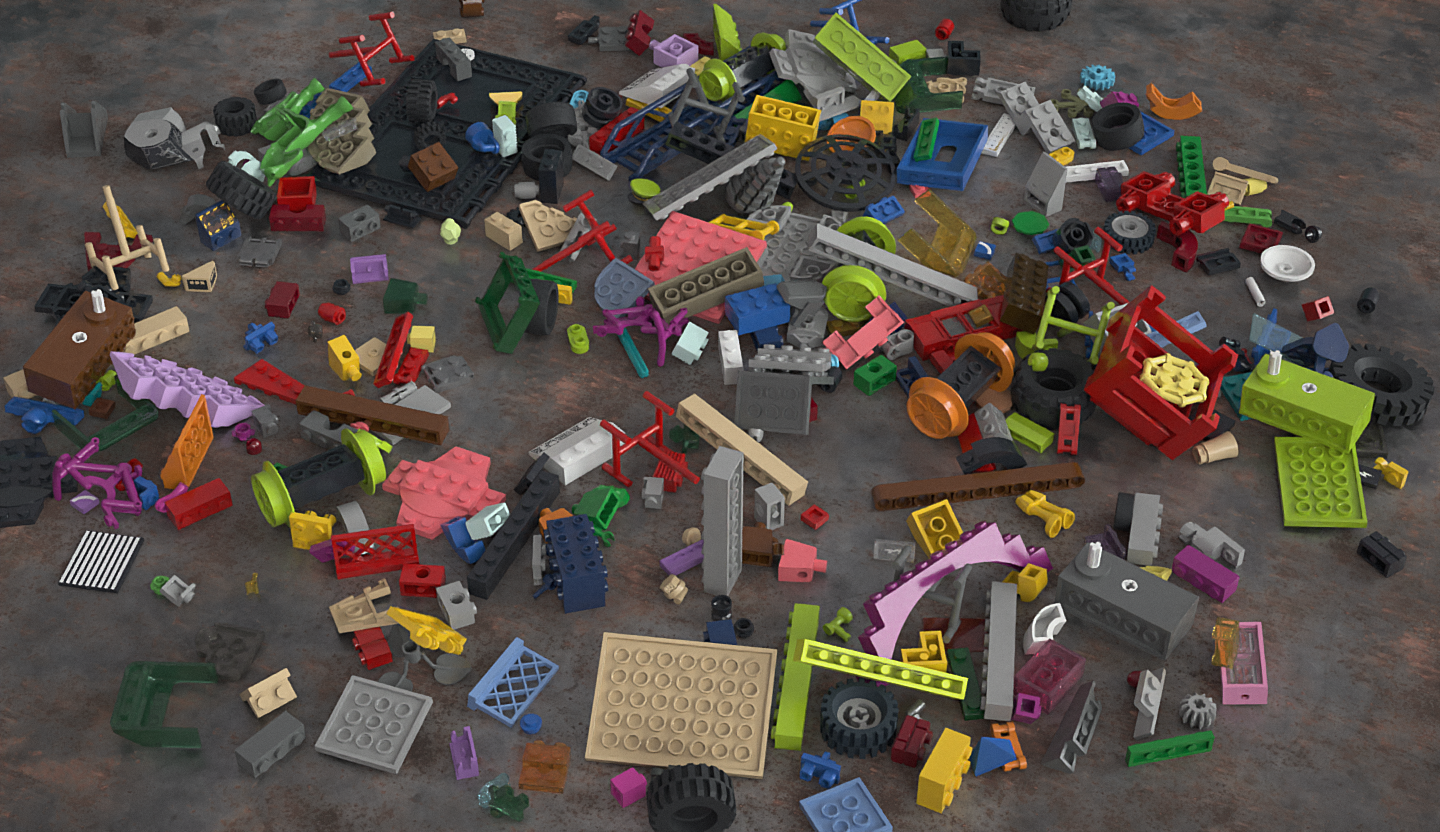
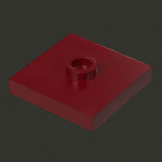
[1239,223,1283,254]

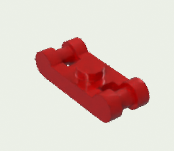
[1057,404,1081,455]

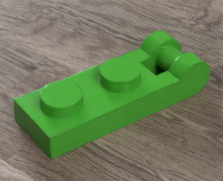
[1224,206,1272,228]

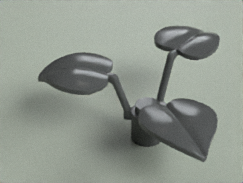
[378,623,472,692]

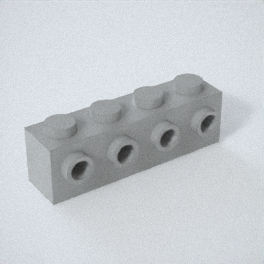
[1127,493,1163,566]

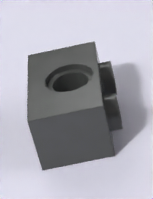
[338,205,381,242]

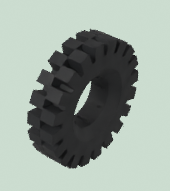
[1328,344,1435,426]

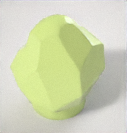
[440,218,461,244]

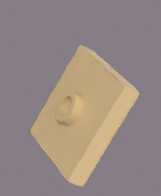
[355,337,401,376]

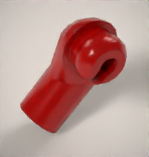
[437,92,458,109]

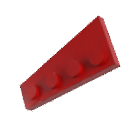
[234,359,305,405]

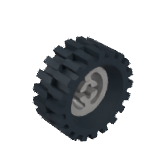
[820,678,899,759]

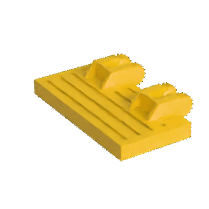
[386,606,467,655]

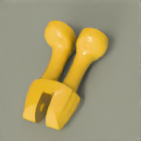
[1015,490,1075,538]

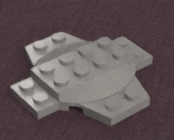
[769,29,858,106]

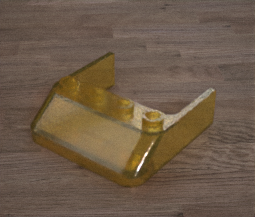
[898,189,977,277]

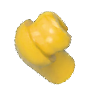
[157,272,182,287]

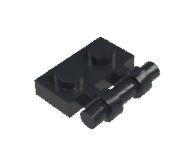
[867,130,897,156]

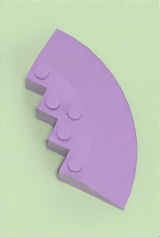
[110,351,265,428]

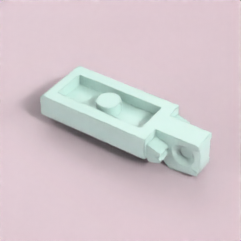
[1077,85,1103,112]

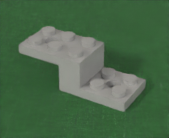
[998,82,1075,154]

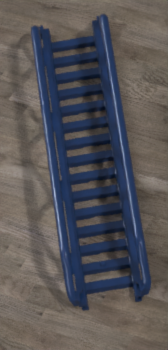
[600,45,787,182]

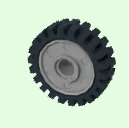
[1103,211,1156,255]

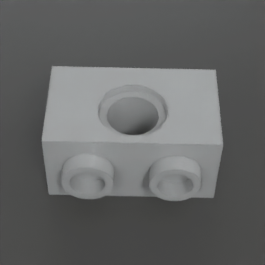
[754,483,785,530]
[436,581,477,630]

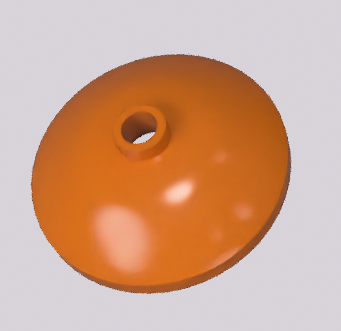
[827,116,876,155]

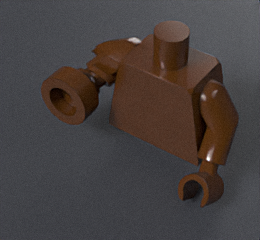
[742,522,784,567]

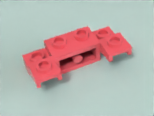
[822,295,904,370]

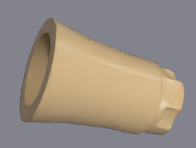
[1192,431,1238,465]

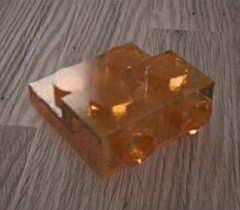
[963,261,1006,300]
[518,740,571,794]

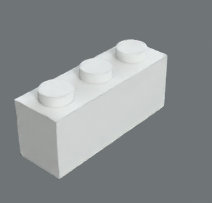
[718,330,743,385]

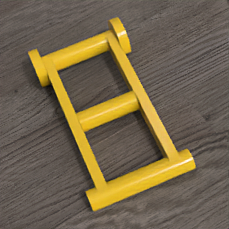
[708,214,779,240]

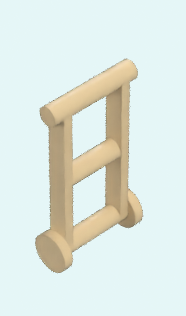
[1213,157,1278,184]

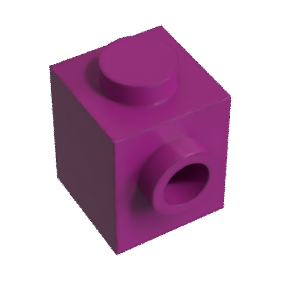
[1011,693,1041,724]

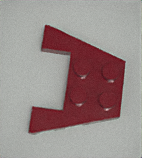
[84,232,153,271]

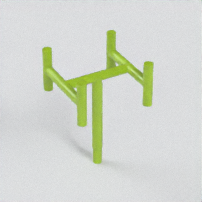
[1032,286,1115,366]

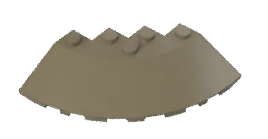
[307,88,376,174]

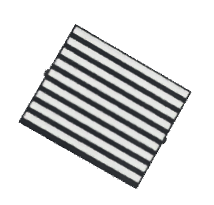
[58,530,144,594]

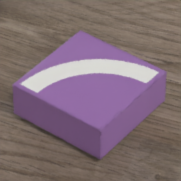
[70,490,99,514]

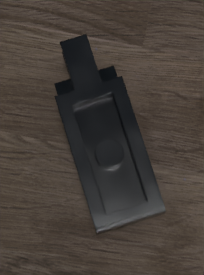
[568,15,600,45]

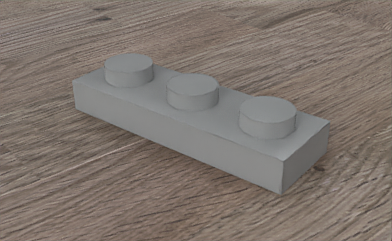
[572,144,617,181]

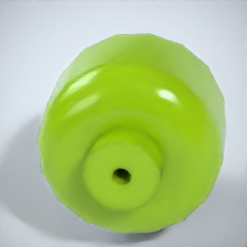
[1028,352,1048,372]

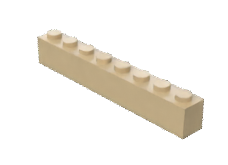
[676,394,808,506]

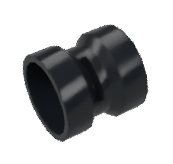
[711,595,732,621]

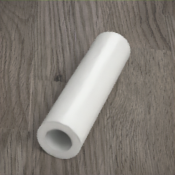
[1245,277,1266,307]

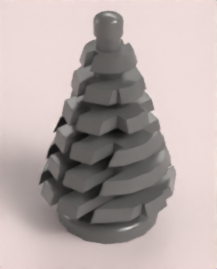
[724,157,785,215]

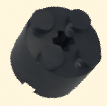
[1052,218,1094,254]

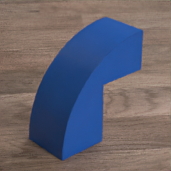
[440,516,486,564]

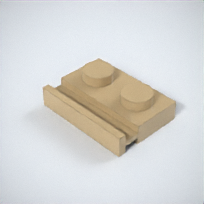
[1207,171,1249,206]

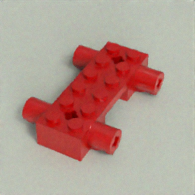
[1116,171,1229,236]

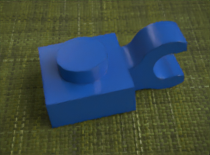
[1109,253,1136,281]

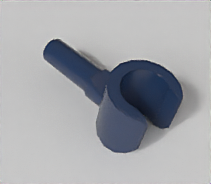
[532,574,557,599]

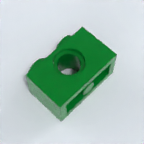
[853,355,897,396]

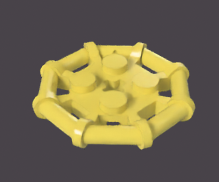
[1139,353,1209,407]

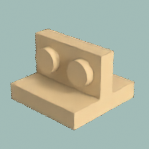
[239,668,297,719]

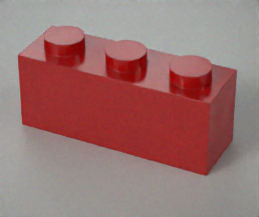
[164,478,233,530]

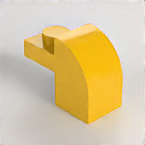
[1002,563,1048,602]

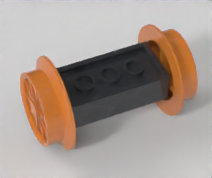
[907,332,1015,439]

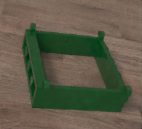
[475,252,540,354]

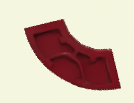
[683,33,714,56]

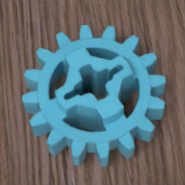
[1080,65,1115,90]

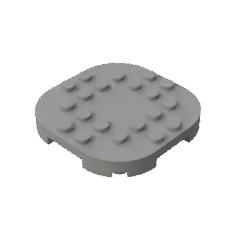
[745,205,842,284]

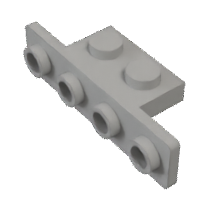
[813,86,861,122]
[1133,667,1166,740]

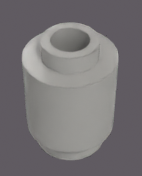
[514,181,539,199]

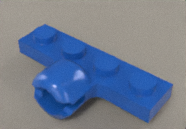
[5,396,84,434]

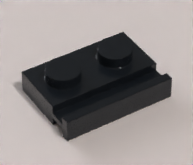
[1196,248,1241,276]
[513,452,550,495]

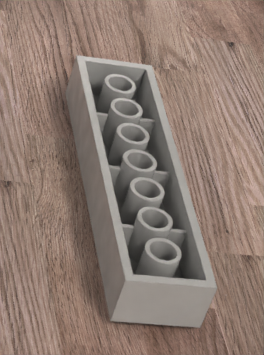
[701,446,744,596]

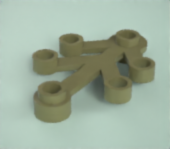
[1050,88,1104,118]

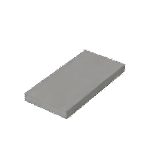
[373,385,451,445]

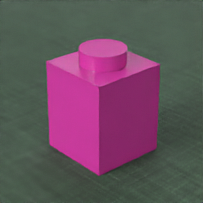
[610,767,647,808]

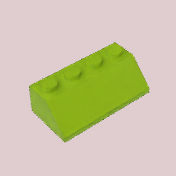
[713,4,742,61]

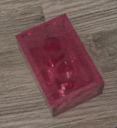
[1013,638,1086,714]

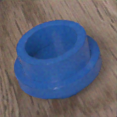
[520,714,542,735]

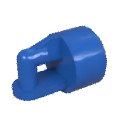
[465,122,499,154]

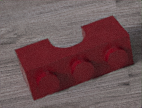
[625,10,655,56]
[269,204,326,231]

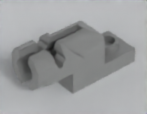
[560,212,597,262]
[1179,522,1245,567]

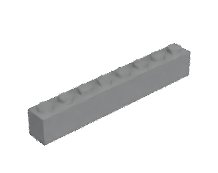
[981,581,1017,721]

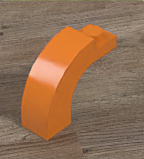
[1145,83,1202,120]

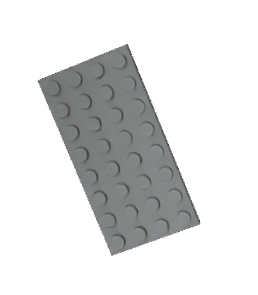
[643,134,777,220]

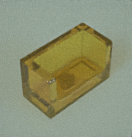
[1211,617,1239,669]

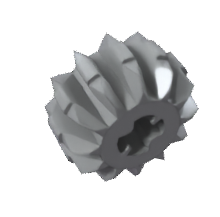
[1179,692,1217,729]

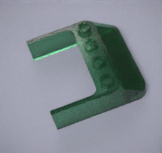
[892,56,963,114]
[52,375,159,452]
[110,661,218,748]

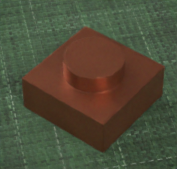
[88,398,116,419]

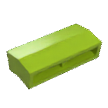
[1005,412,1055,453]

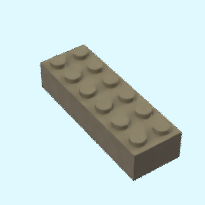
[648,247,764,324]

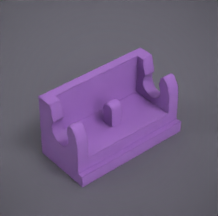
[350,254,389,284]
[449,726,479,780]

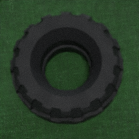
[1000,0,1072,32]
[1011,348,1097,430]

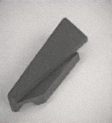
[1041,680,1102,774]

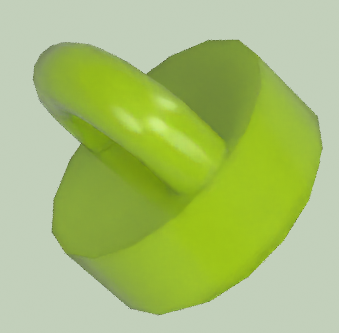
[991,217,1010,235]

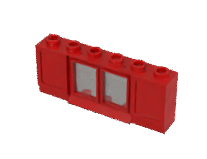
[905,295,1023,361]

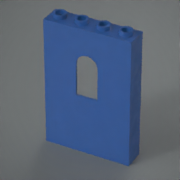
[897,118,988,191]

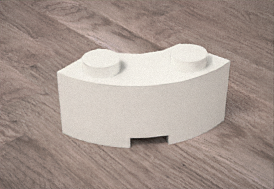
[1023,603,1066,655]

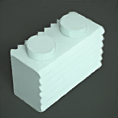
[492,115,518,157]
[671,322,709,365]
[466,503,510,540]

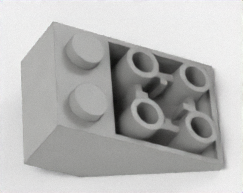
[1024,152,1067,217]

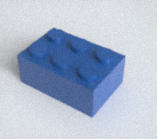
[725,283,790,335]

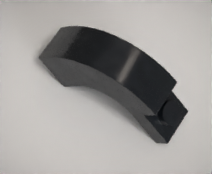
[956,437,1028,475]

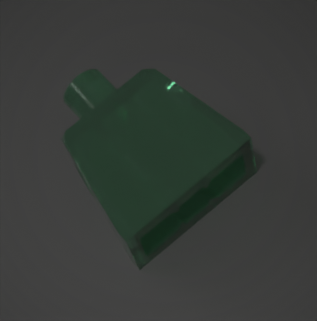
[383,278,428,314]

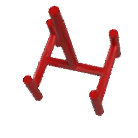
[329,12,415,87]
[532,190,633,272]
[1046,227,1130,305]
[600,391,700,488]

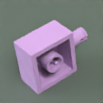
[649,34,698,68]

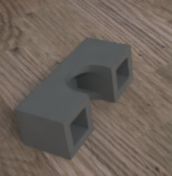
[435,37,472,81]
[299,410,358,450]

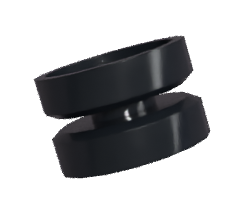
[582,87,623,129]
[1044,281,1090,324]

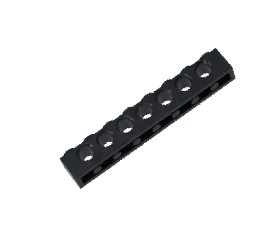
[665,121,797,200]

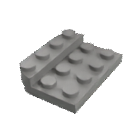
[749,344,831,372]

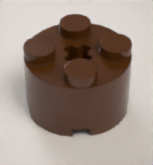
[459,0,485,17]

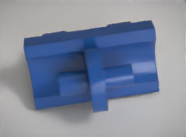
[243,322,278,354]
[800,751,841,789]

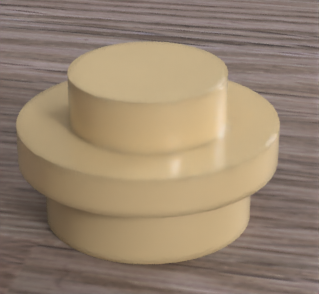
[682,527,701,546]

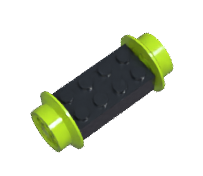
[699,32,787,102]

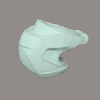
[228,150,265,182]

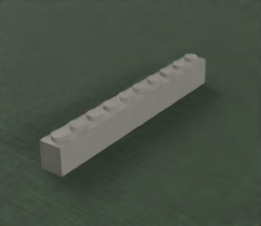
[808,223,978,307]

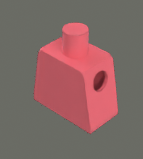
[778,539,828,582]

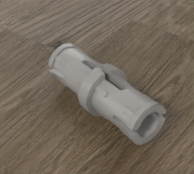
[379,381,418,404]

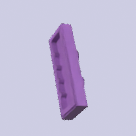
[660,540,704,576]

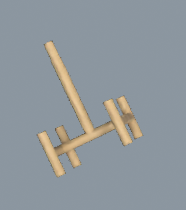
[85,185,170,290]

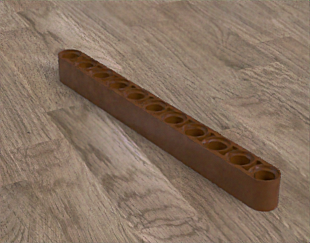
[871,462,1085,511]

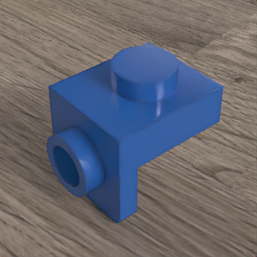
[134,476,160,510]

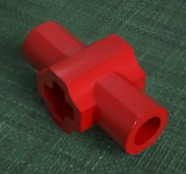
[645,236,665,272]

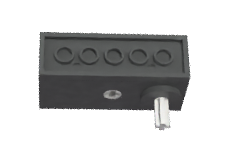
[1054,542,1199,661]

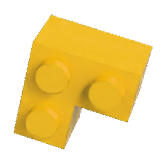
[900,631,947,673]

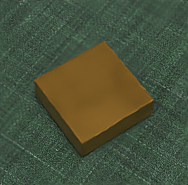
[968,304,993,328]

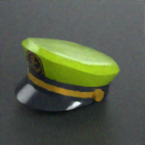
[628,179,660,203]

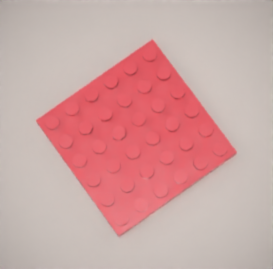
[635,211,767,324]

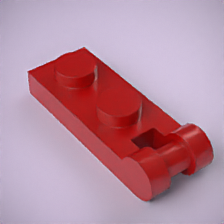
[393,347,429,385]

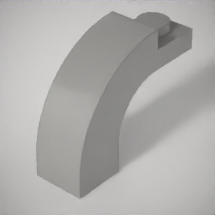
[335,501,375,555]

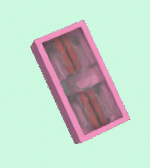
[1217,622,1268,705]

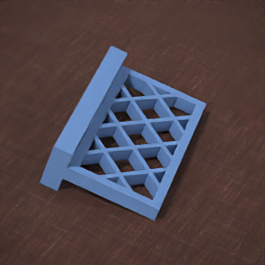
[467,637,559,728]

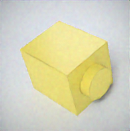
[407,326,436,352]

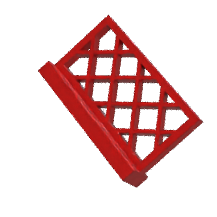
[331,524,419,579]

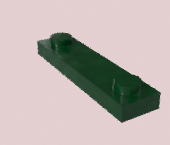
[947,647,985,721]

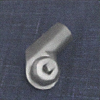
[905,699,926,720]

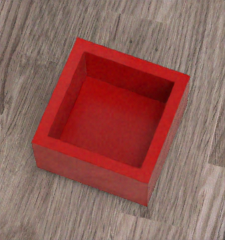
[277,176,317,213]

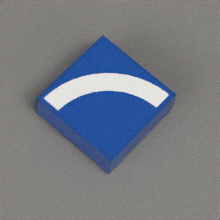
[974,241,996,260]

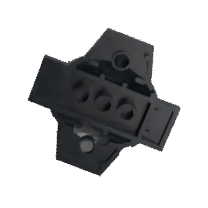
[34,266,153,326]
[0,437,79,528]

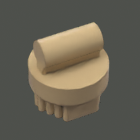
[660,574,688,604]

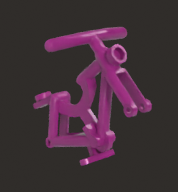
[593,296,689,367]
[52,437,142,530]

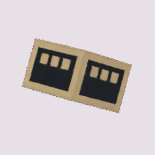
[182,261,217,292]

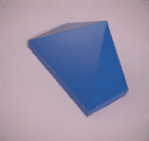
[969,737,1017,776]

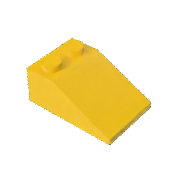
[906,499,963,559]

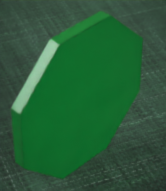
[1012,211,1049,235]

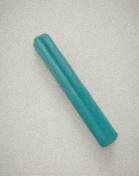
[618,328,649,378]

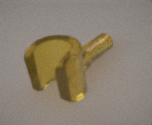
[245,573,259,595]

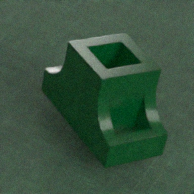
[1058,245,1096,273]

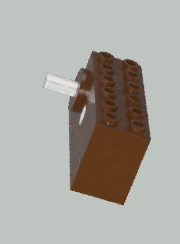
[23,289,136,409]

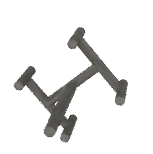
[668,68,745,143]
[892,545,972,643]

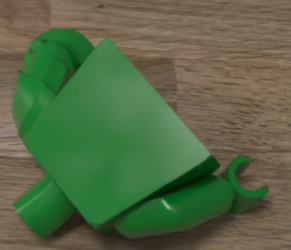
[572,484,630,547]

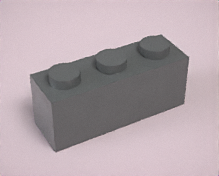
[234,711,306,778]

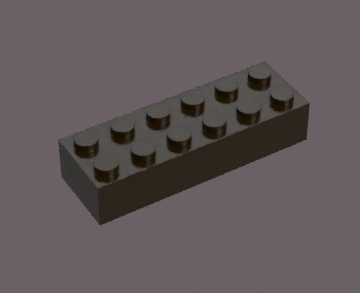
[1000,253,1049,335]

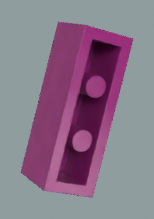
[1172,545,1240,603]

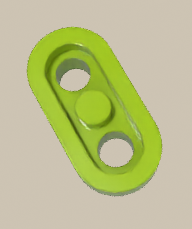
[567,324,589,354]

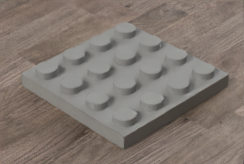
[314,675,433,774]

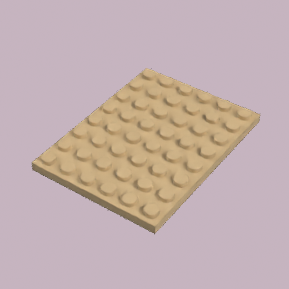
[585,632,777,779]

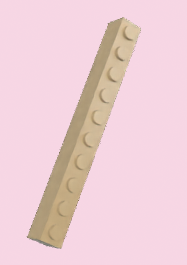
[3,306,190,399]

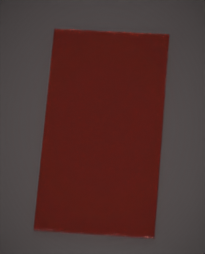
[923,618,988,652]

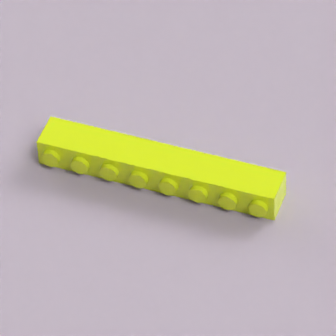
[793,639,968,700]

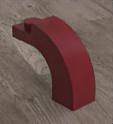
[1157,221,1198,273]

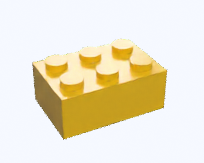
[916,728,972,813]

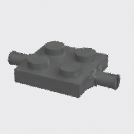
[588,26,630,51]

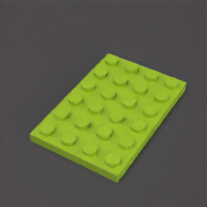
[1274,437,1368,528]

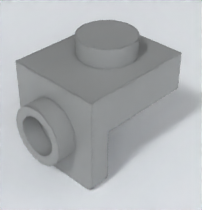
[159,575,196,607]

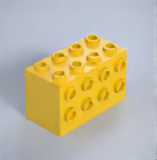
[745,95,821,161]

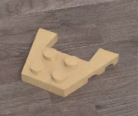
[329,578,399,633]

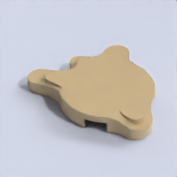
[922,77,967,104]

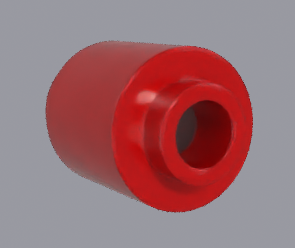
[935,18,955,40]
[318,302,346,325]

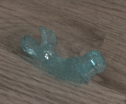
[1090,230,1102,253]
[477,773,511,808]

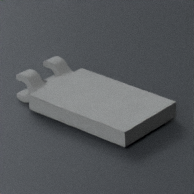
[971,77,1036,105]

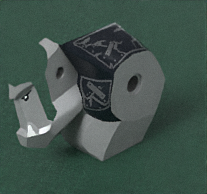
[124,107,225,170]

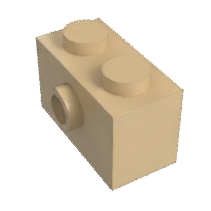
[484,212,523,250]

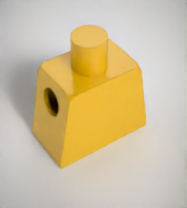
[328,335,362,381]

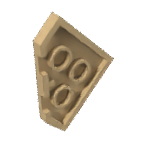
[518,200,577,252]

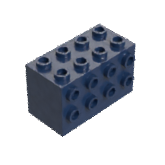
[543,514,608,614]

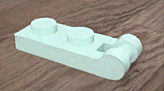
[1072,118,1096,149]

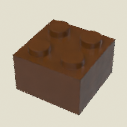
[408,142,458,192]

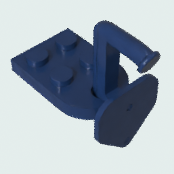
[1281,323,1349,378]

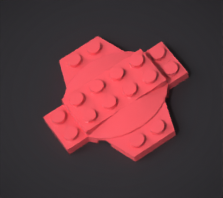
[382,446,506,540]

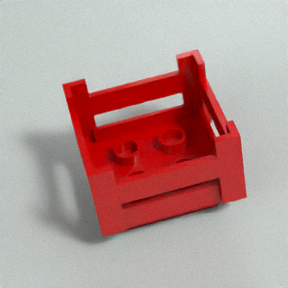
[1084,285,1238,460]

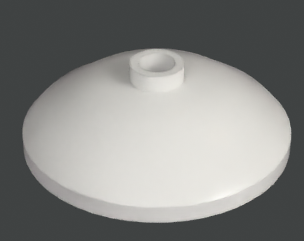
[1260,245,1315,282]

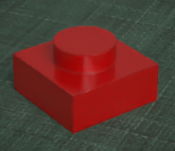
[801,504,829,530]

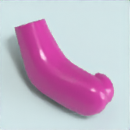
[155,482,189,513]

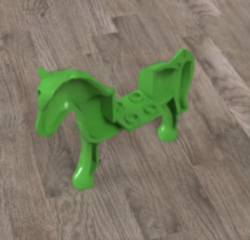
[250,78,353,187]

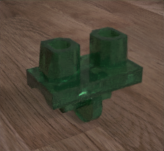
[669,424,700,454]
[488,784,529,822]

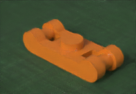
[990,721,1027,772]

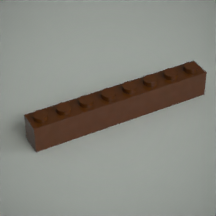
[296,385,449,446]

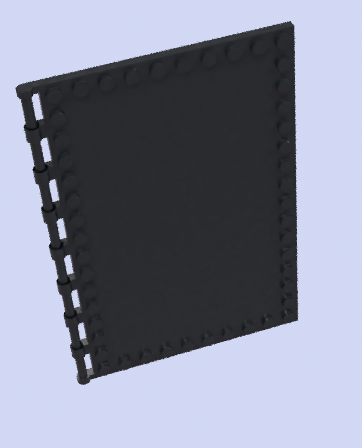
[305,39,587,229]

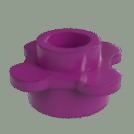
[232,423,255,441]

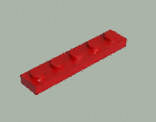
[373,311,413,388]

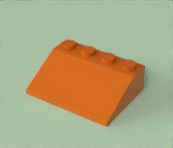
[160,394,214,491]

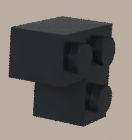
[947,41,981,76]

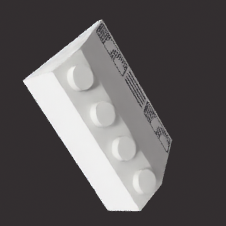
[619,64,695,109]
[529,417,625,485]

